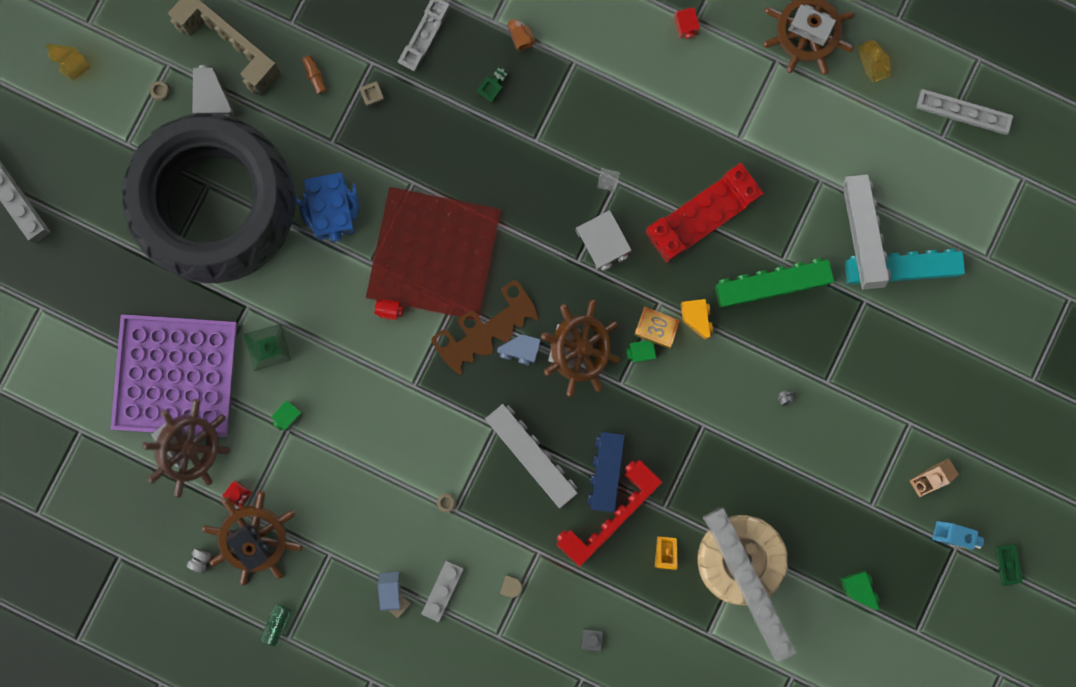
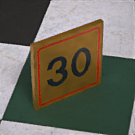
[634,307,680,349]

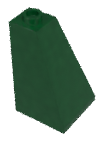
[244,324,291,371]

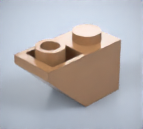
[910,458,959,497]

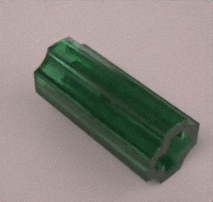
[260,604,291,647]

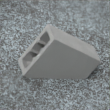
[193,65,234,117]

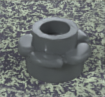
[777,390,796,406]

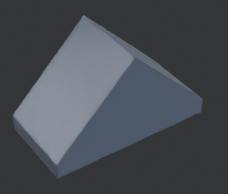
[378,572,400,611]

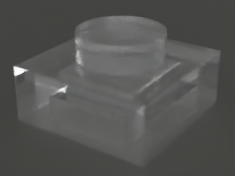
[597,168,620,192]

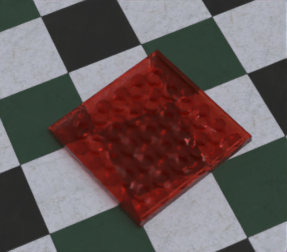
[366,187,501,321]

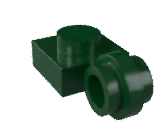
[476,67,509,103]

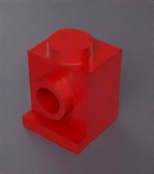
[222,481,253,507]

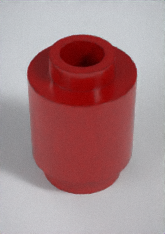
[374,299,404,321]

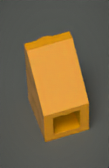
[681,299,713,339]

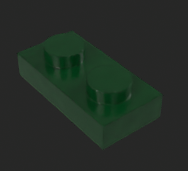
[995,544,1023,586]

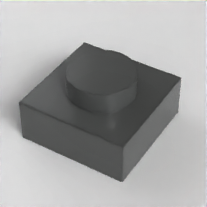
[581,629,603,651]

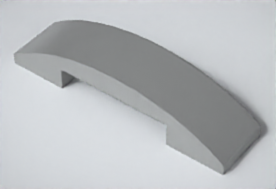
[398,0,450,71]

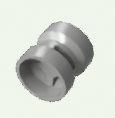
[187,548,212,574]

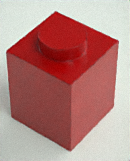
[674,7,700,39]

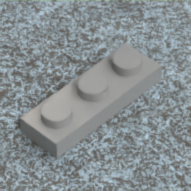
[421,560,464,622]

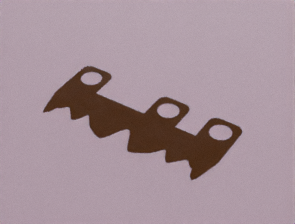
[431,280,538,375]

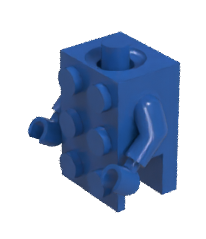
[295,172,360,242]

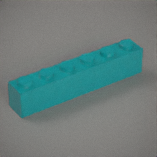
[845,249,965,285]

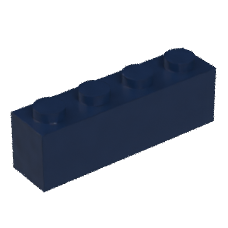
[587,432,624,512]

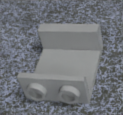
[576,210,631,271]

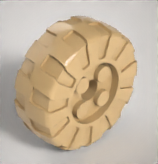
[698,515,788,605]

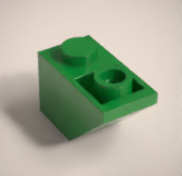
[840,571,880,610]

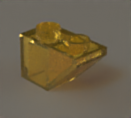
[857,40,891,82]
[46,44,91,80]

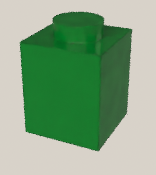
[626,340,656,364]
[271,400,303,431]

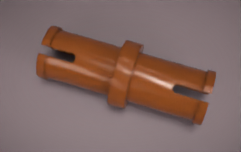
[301,55,328,95]

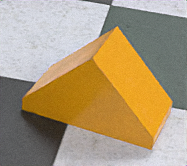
[655,537,677,570]

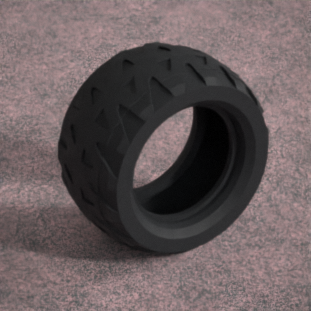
[122,113,295,284]

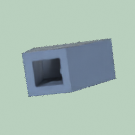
[497,335,540,365]

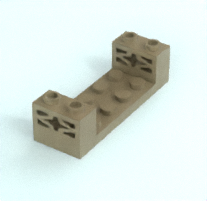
[168,0,281,95]

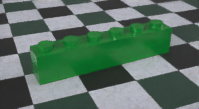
[715,258,834,308]

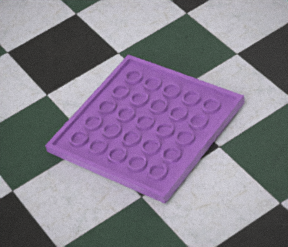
[110,314,237,437]

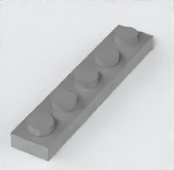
[916,89,1013,135]

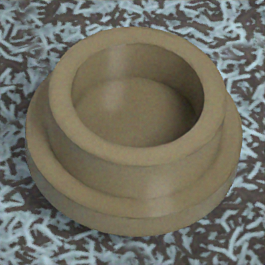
[437,493,456,513]

